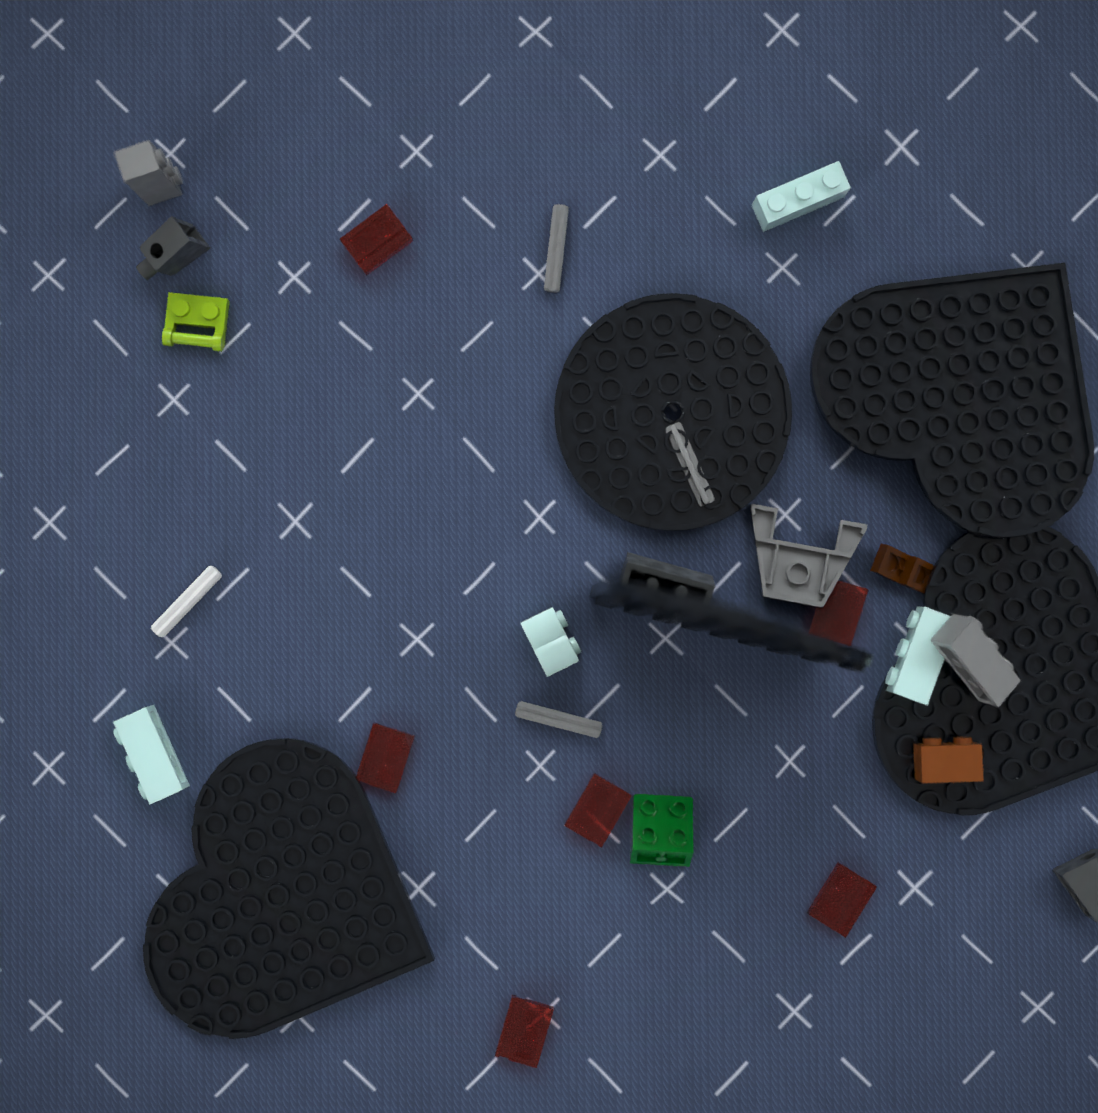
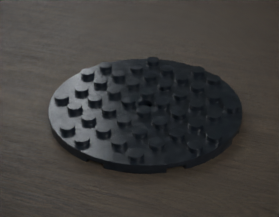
[554,293,792,531]

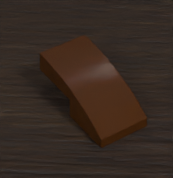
[870,543,934,594]

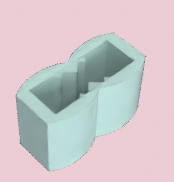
[521,607,581,677]

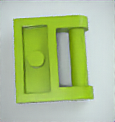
[162,292,230,352]

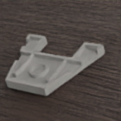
[751,504,868,608]

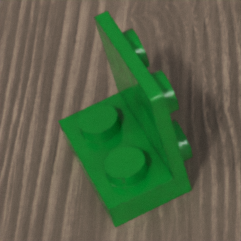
[630,794,693,867]

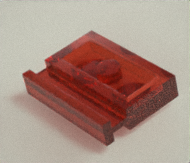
[340,204,414,276]
[809,581,869,646]
[356,722,415,793]
[564,773,632,848]
[807,862,877,938]
[495,995,554,1068]

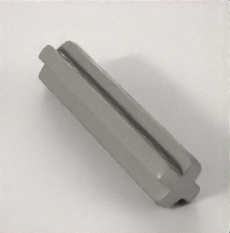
[544,204,569,293]
[665,422,715,507]
[515,701,602,738]

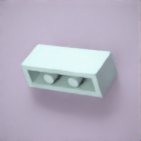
[752,161,851,232]
[885,606,951,705]
[113,705,190,804]

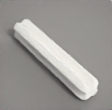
[151,566,222,637]

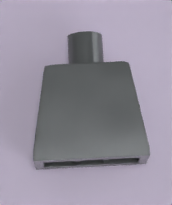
[136,216,210,280]
[1052,849,1098,922]

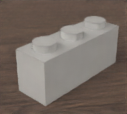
[114,140,183,206]
[931,614,1021,707]

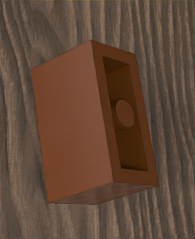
[913,737,984,783]

